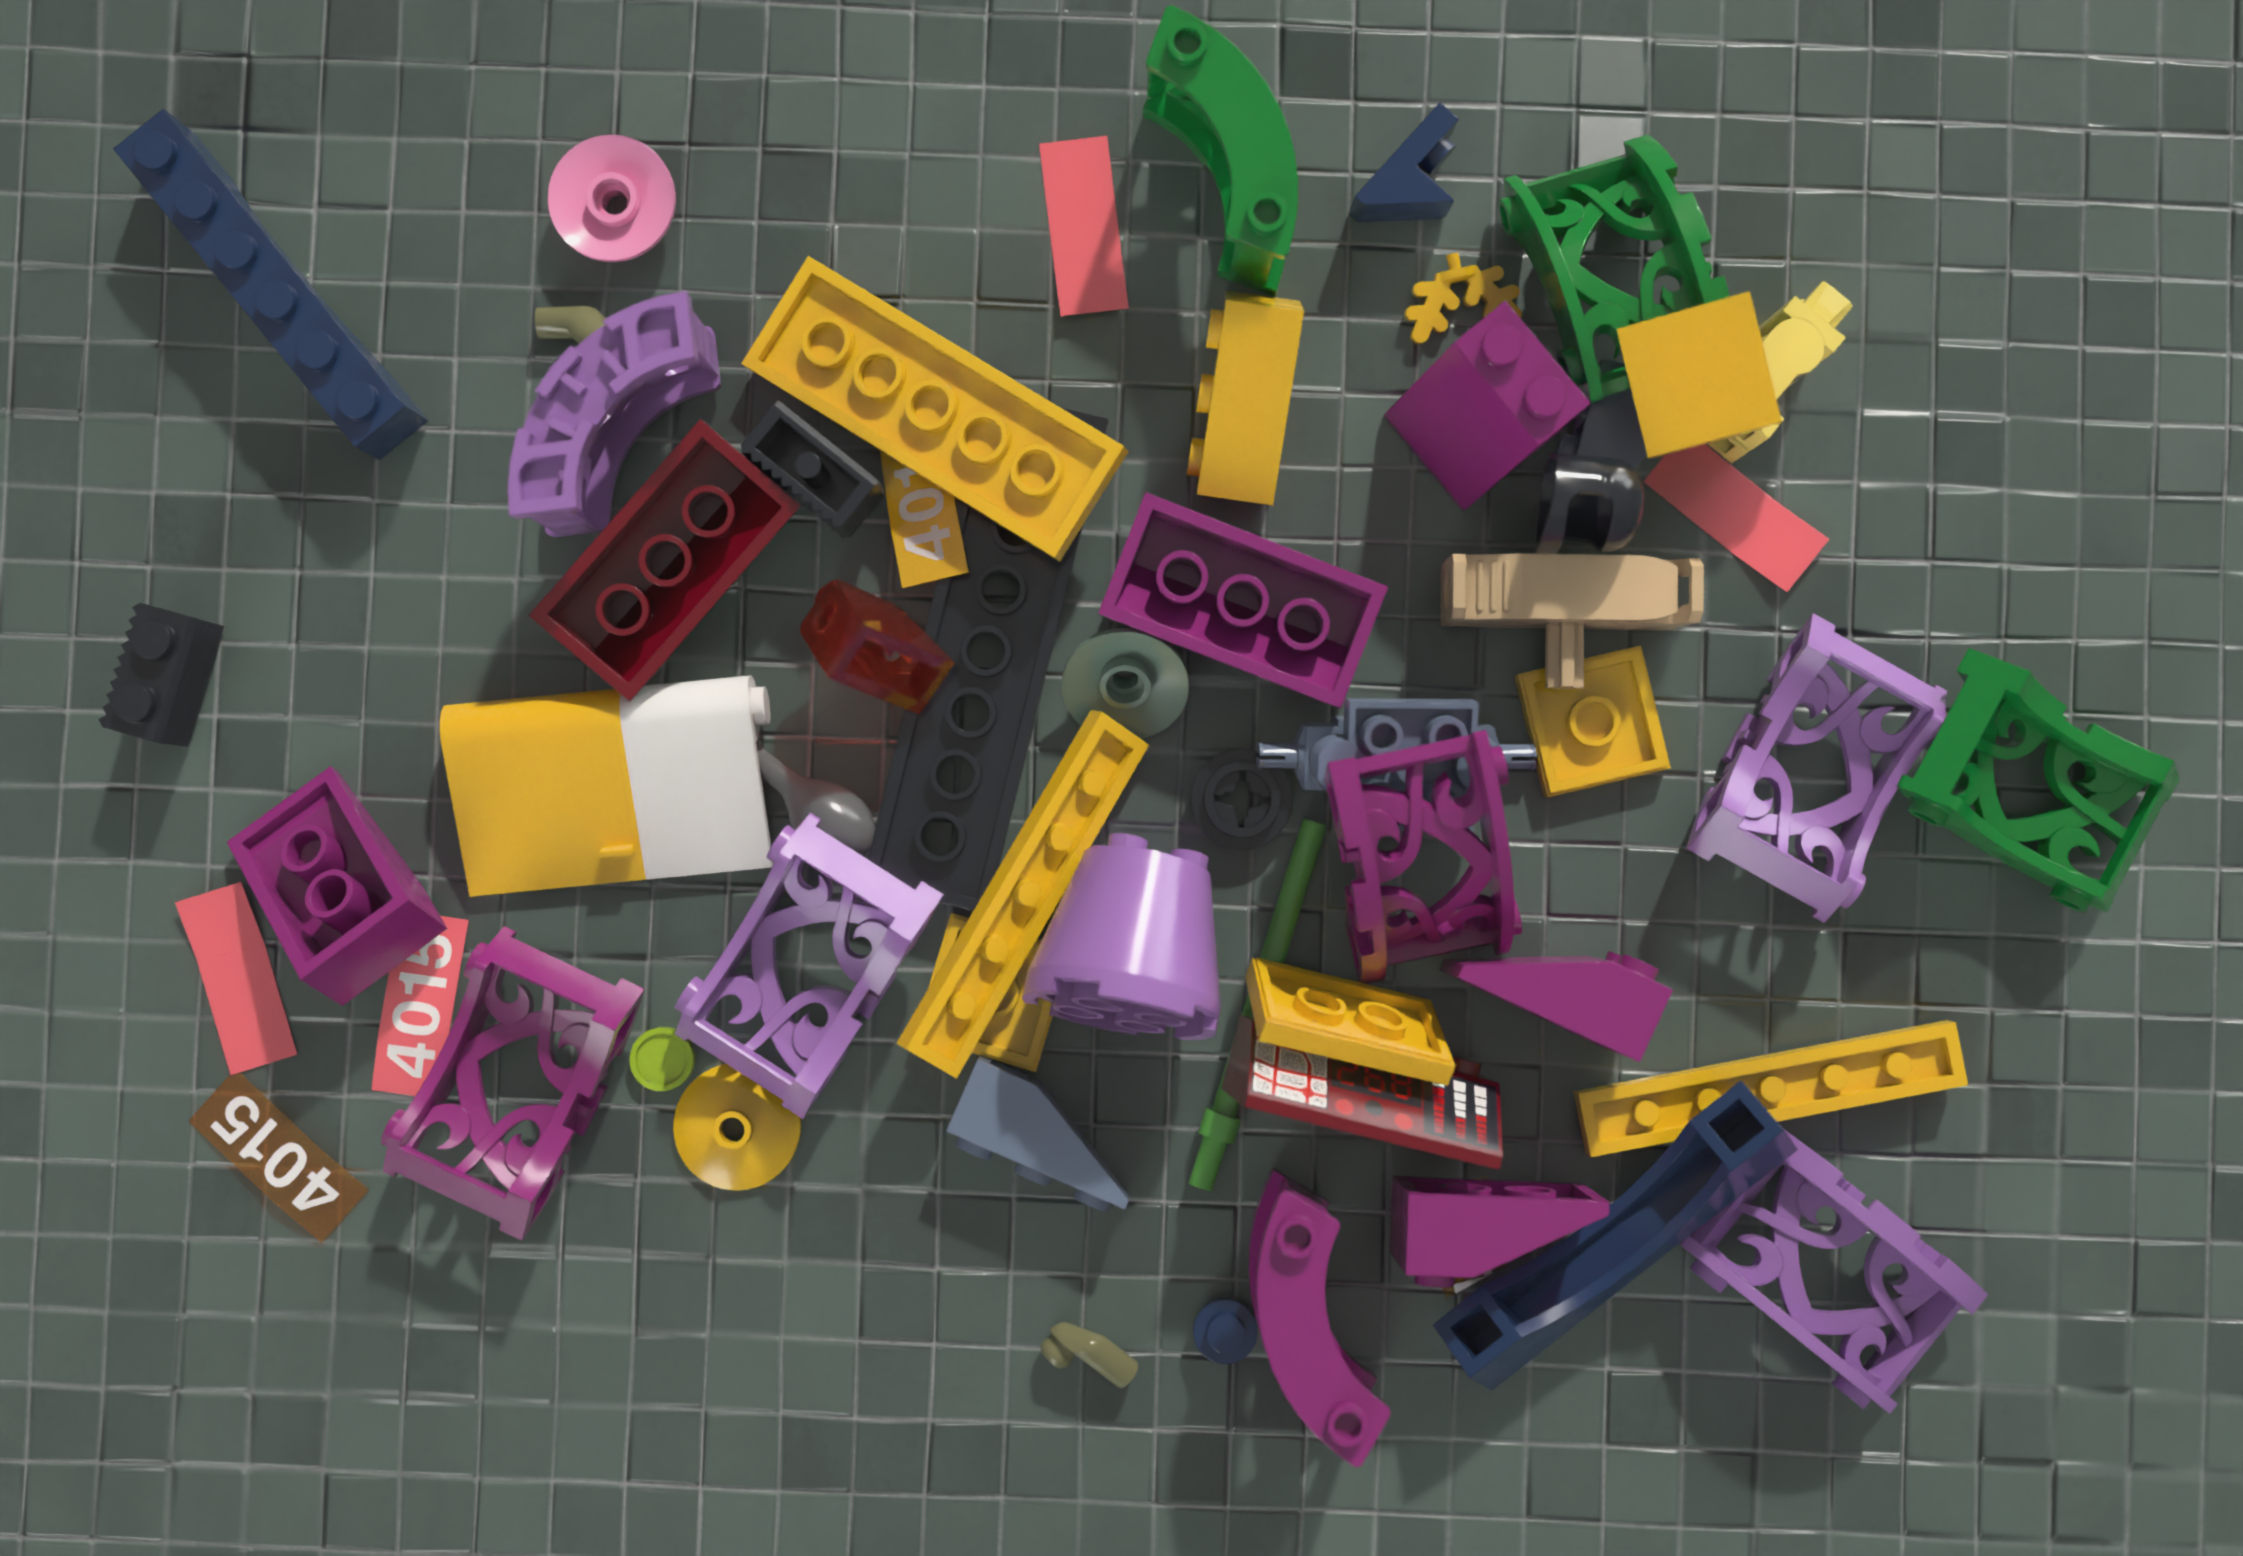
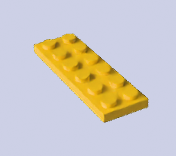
[741,256,1128,562]

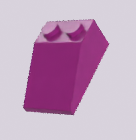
[227,766,448,1006]
[1439,951,1673,1062]
[1390,1175,1609,1287]

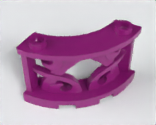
[1324,730,1522,984]
[381,926,644,1241]
[1248,1167,1391,1467]

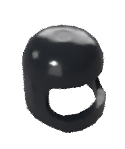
[1535,453,1644,554]

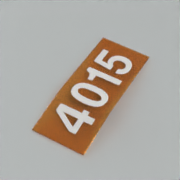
[189,1073,369,1243]

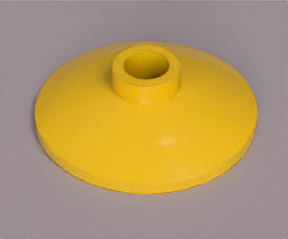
[673,1064,801,1191]

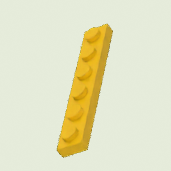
[896,710,1149,1079]
[1573,1020,1968,1157]

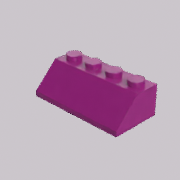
[1098,492,1388,709]

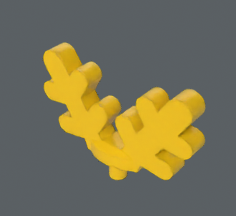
[1404,252,1522,344]

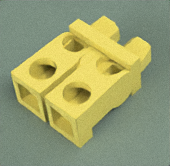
[1707,281,1853,464]

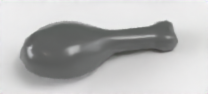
[756,738,876,855]

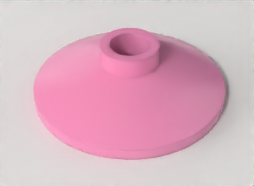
[548,135,676,262]

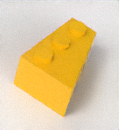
[1187,290,1304,506]

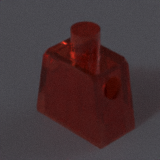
[800,579,955,714]

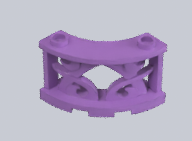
[508,291,721,537]
[1686,613,1947,923]
[674,812,943,1119]
[1679,1129,1988,1414]

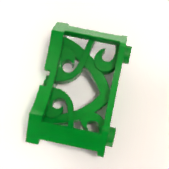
[1142,5,1298,297]
[1498,134,1730,403]
[1896,648,2180,913]

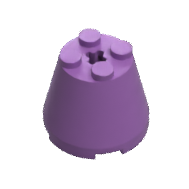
[1022,833,1221,1040]

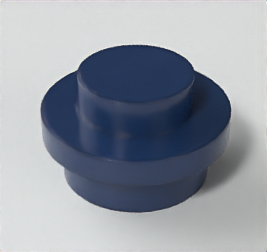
[1193,1298,1258,1364]

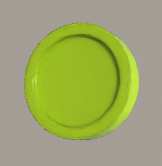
[629,1027,695,1091]

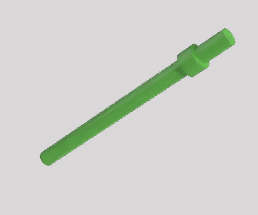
[1188,819,1327,1191]

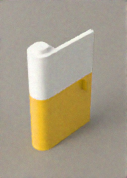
[440,675,774,897]

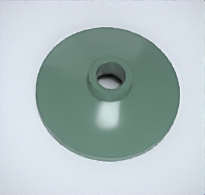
[1061,628,1189,739]

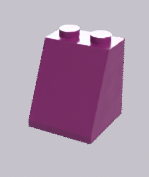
[1384,301,1590,512]

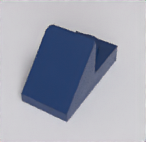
[1348,102,1459,222]

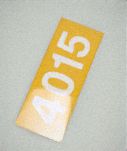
[880,451,969,589]

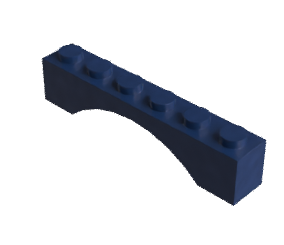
[113,109,428,460]
[1433,1081,1798,1390]

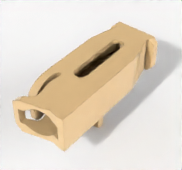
[1440,554,1704,690]

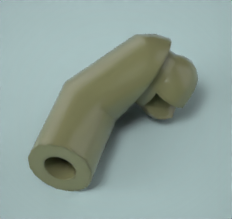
[535,306,606,344]
[1040,1322,1138,1388]

